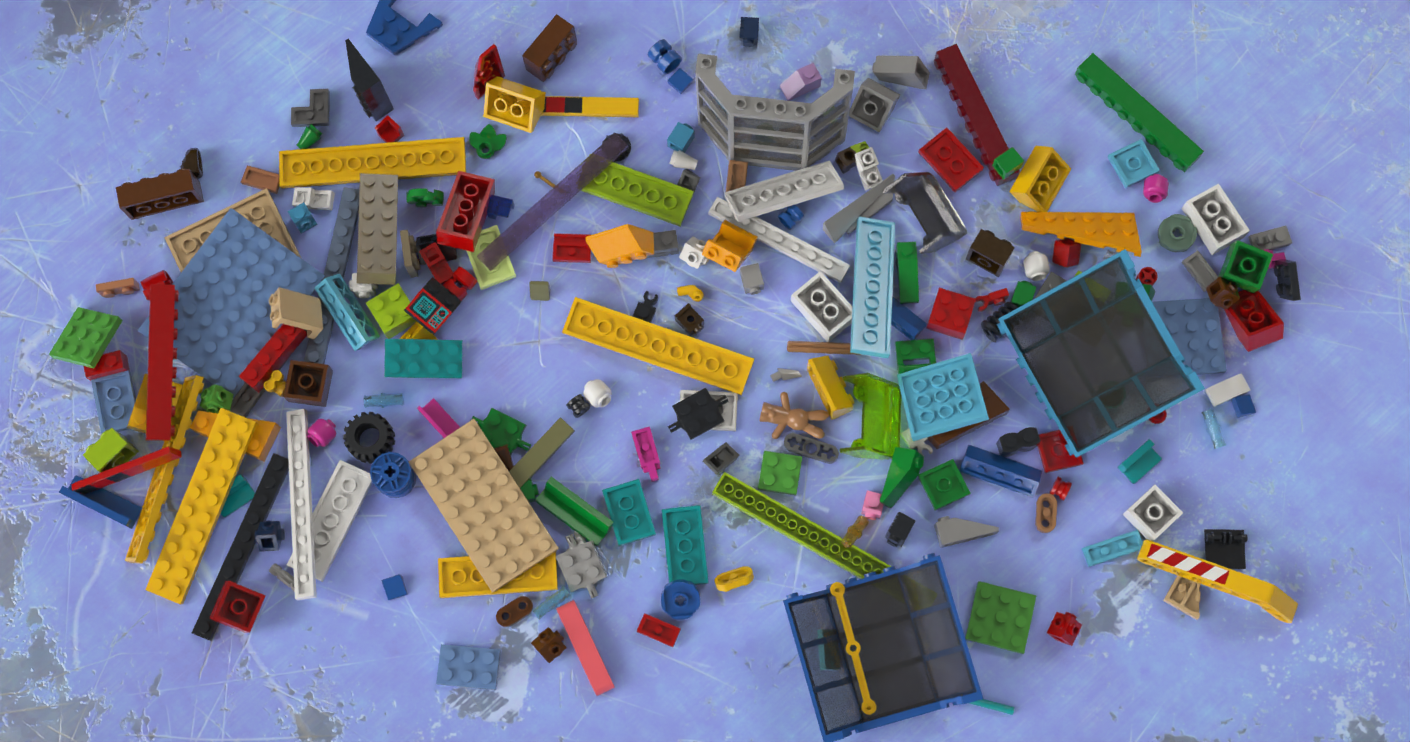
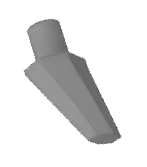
[770,368,802,382]

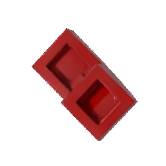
[419,242,453,284]

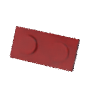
[637,613,681,647]

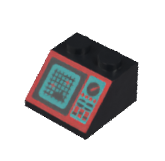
[404,277,462,335]

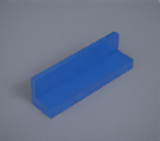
[891,296,927,340]
[959,445,1042,498]
[59,475,142,529]

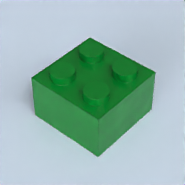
[1218,240,1273,293]

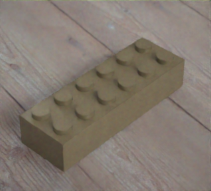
[357,173,398,285]

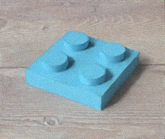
[1108,139,1160,189]

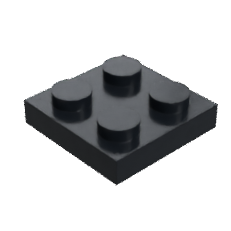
[1274,259,1301,301]

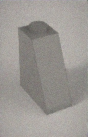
[872,56,930,89]

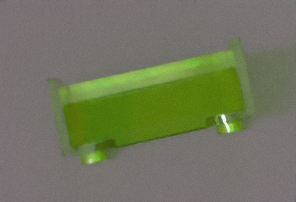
[840,373,902,460]

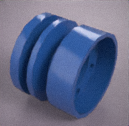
[370,452,416,498]

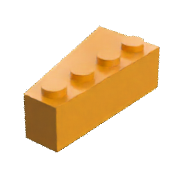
[190,410,281,462]

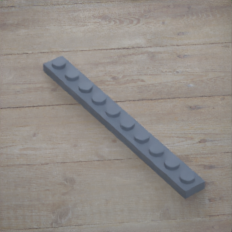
[304,187,359,364]

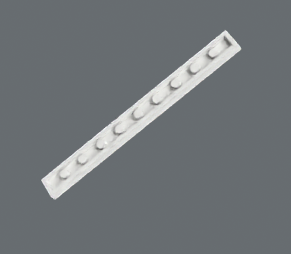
[286,409,317,600]

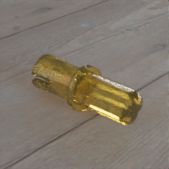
[841,516,869,548]

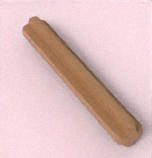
[787,341,861,355]

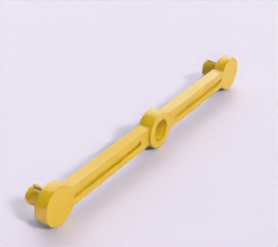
[830,582,876,715]

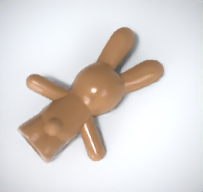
[759,392,829,439]

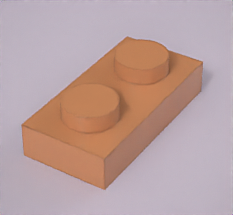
[96,278,140,298]

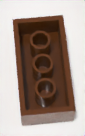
[116,168,204,220]

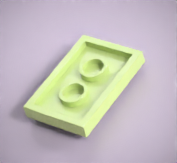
[467,225,516,290]

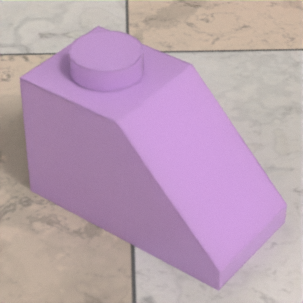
[780,63,822,101]

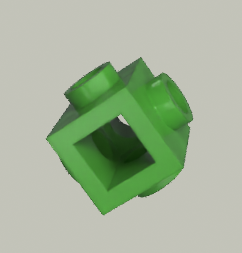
[200,384,234,413]

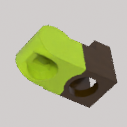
[835,141,870,174]

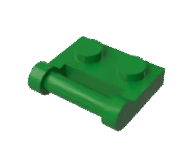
[895,339,936,374]

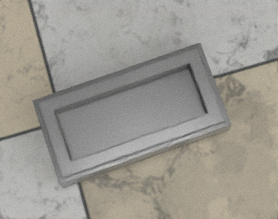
[1181,251,1218,292]

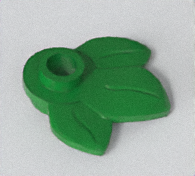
[469,124,507,159]

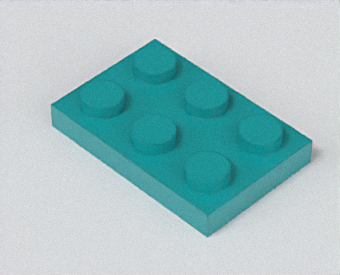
[602,479,656,546]

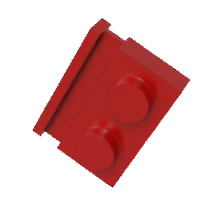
[552,233,591,263]

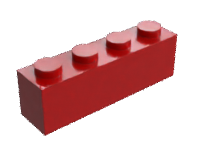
[238,324,307,393]

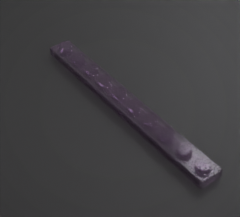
[477,133,628,271]

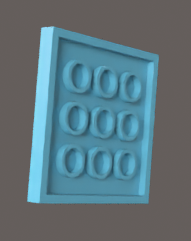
[897,353,989,441]

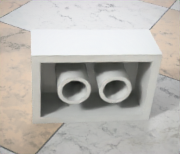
[1181,184,1250,255]
[791,271,852,342]

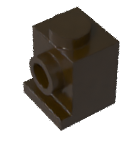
[675,303,704,336]

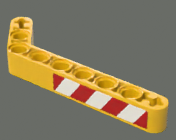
[1137,540,1298,623]

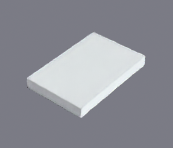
[680,390,738,431]

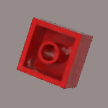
[926,287,976,340]
[209,581,266,633]

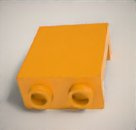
[702,220,758,272]

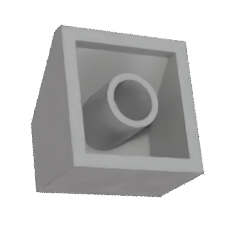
[849,78,900,133]

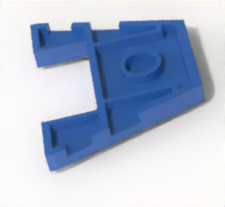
[366,0,443,55]

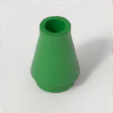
[296,124,323,149]

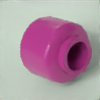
[1143,174,1169,203]
[307,419,336,447]

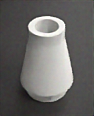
[669,150,698,171]

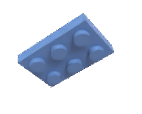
[91,370,136,434]
[436,644,501,690]

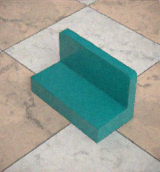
[1117,438,1162,484]
[221,474,255,517]

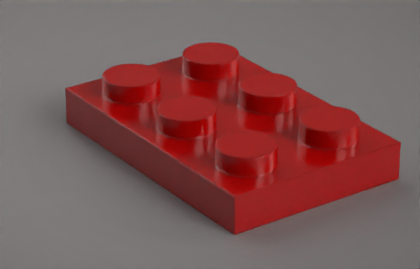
[918,127,984,192]

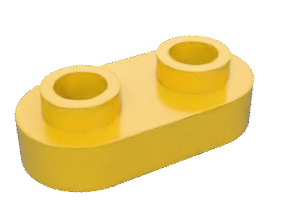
[714,566,754,592]

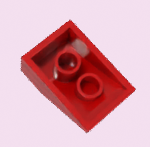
[1224,290,1284,352]

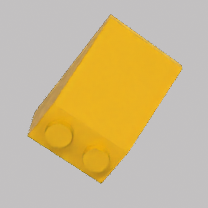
[127,373,182,434]

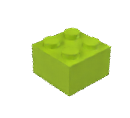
[365,283,416,339]
[83,428,139,473]

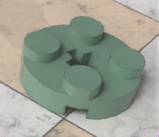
[1157,214,1197,252]

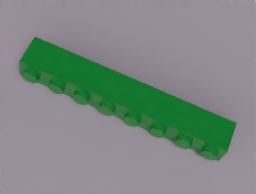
[1075,53,1204,173]

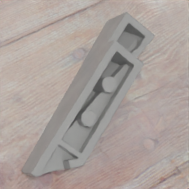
[823,174,895,244]

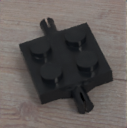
[668,388,729,440]

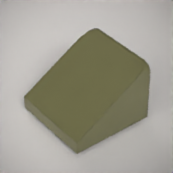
[529,281,550,301]

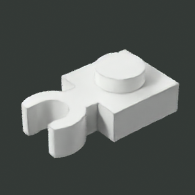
[901,428,933,456]

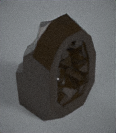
[180,148,203,179]

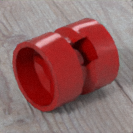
[443,266,478,301]

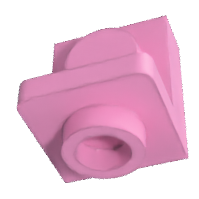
[861,490,883,520]

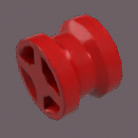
[1135,267,1158,286]
[1049,476,1072,501]

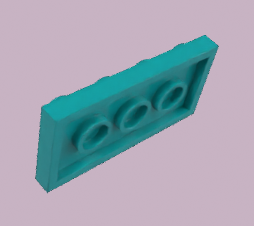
[384,339,463,378]
[662,505,709,585]

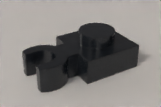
[632,291,658,323]

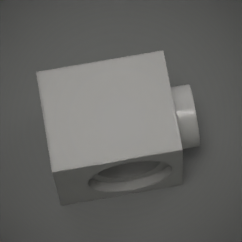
[740,263,764,295]

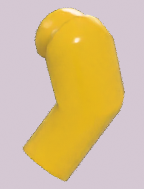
[677,285,704,302]

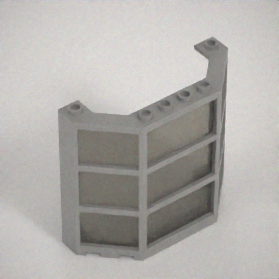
[695,54,855,171]

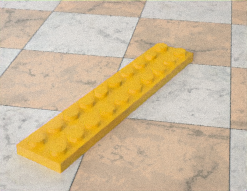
[279,137,466,189]
[562,297,754,396]
[125,375,204,564]
[145,408,258,605]

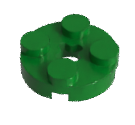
[406,188,444,208]

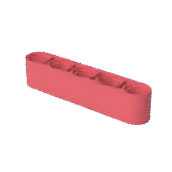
[556,600,615,696]

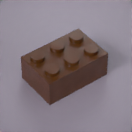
[522,14,577,82]

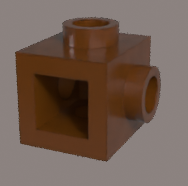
[1206,276,1240,310]
[531,627,567,663]

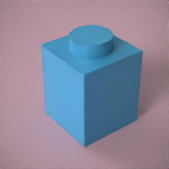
[667,122,695,153]

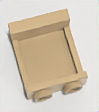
[269,287,323,339]

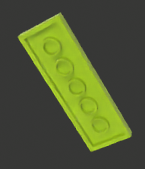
[576,154,694,227]

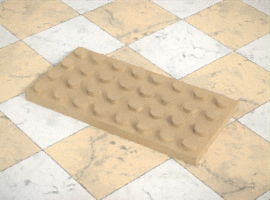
[409,419,559,593]

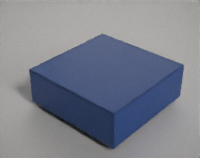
[667,68,693,94]

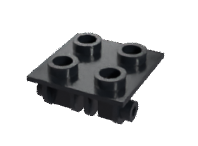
[1204,529,1248,569]

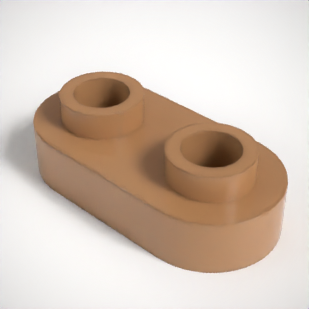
[1035,493,1057,533]

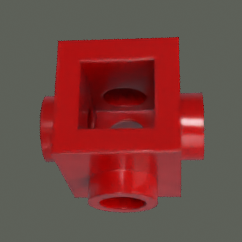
[1047,612,1082,646]

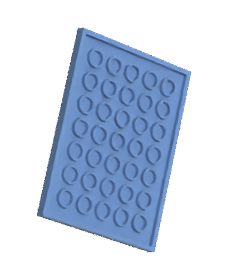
[137,208,325,398]

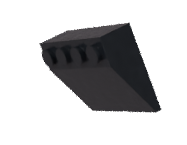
[345,38,394,121]

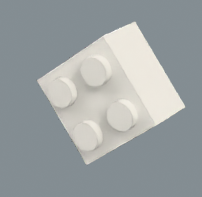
[1123,485,1183,541]

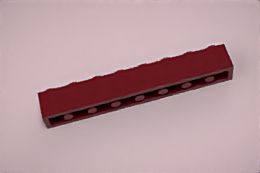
[934,44,1020,186]

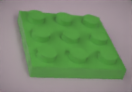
[49,307,123,369]
[965,581,1037,654]

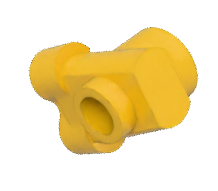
[264,370,286,397]

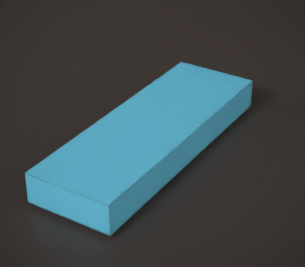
[1082,530,1143,567]

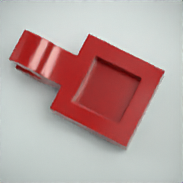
[975,288,1009,312]

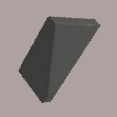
[677,169,701,192]

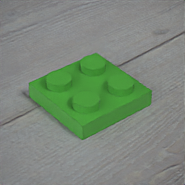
[758,451,802,496]

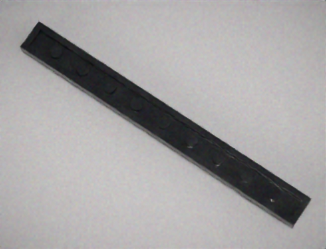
[192,453,289,641]

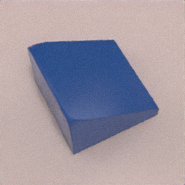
[1231,394,1256,418]
[381,574,408,600]

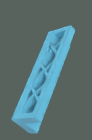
[314,274,380,351]

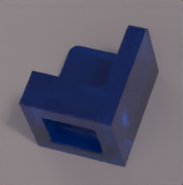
[486,195,515,220]

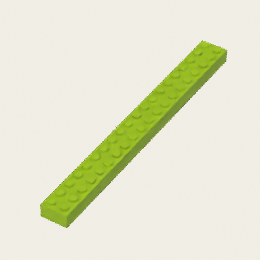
[712,472,939,616]

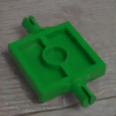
[470,408,531,455]

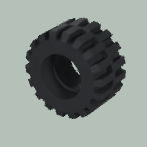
[343,412,395,464]

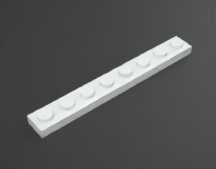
[708,197,850,283]

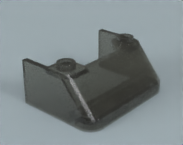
[883,172,967,254]

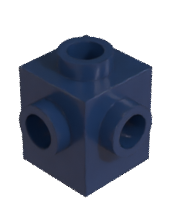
[255,520,285,552]

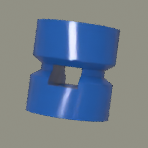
[647,39,682,74]

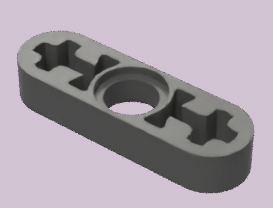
[784,433,839,464]

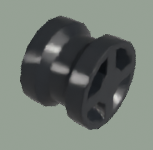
[566,394,591,418]

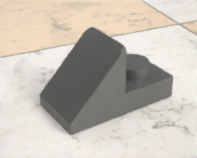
[702,442,740,477]

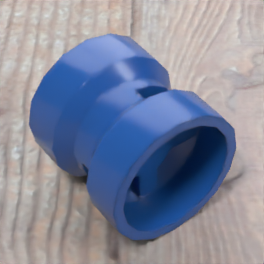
[778,205,804,230]

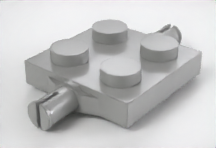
[556,534,608,599]

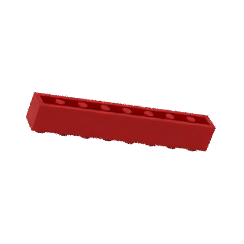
[146,284,179,441]

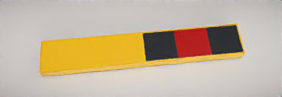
[541,96,639,117]

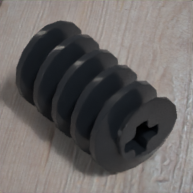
[981,302,1024,342]

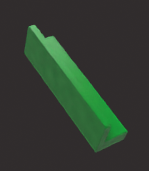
[535,476,613,546]

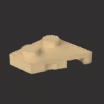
[1163,575,1201,620]

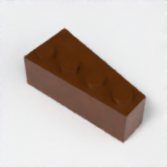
[927,381,1010,449]

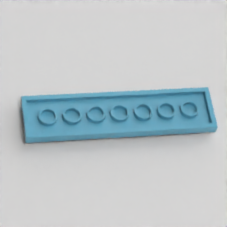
[850,216,895,358]

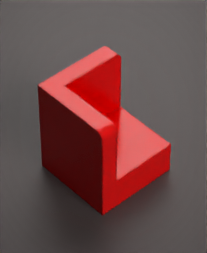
[375,115,404,143]
[1052,238,1082,268]

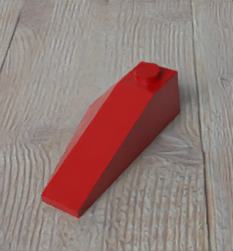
[473,44,505,99]

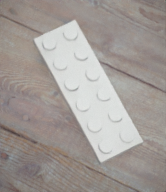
[725,161,844,222]
[287,460,373,582]

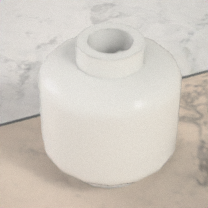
[1023,251,1050,281]
[583,379,612,408]

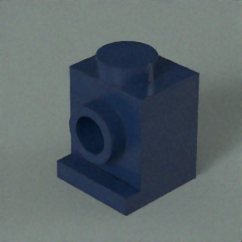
[740,17,759,47]

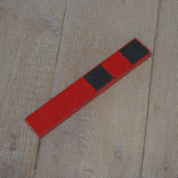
[71,446,182,495]

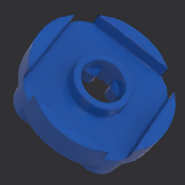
[661,580,700,620]

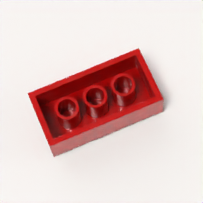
[436,171,495,252]

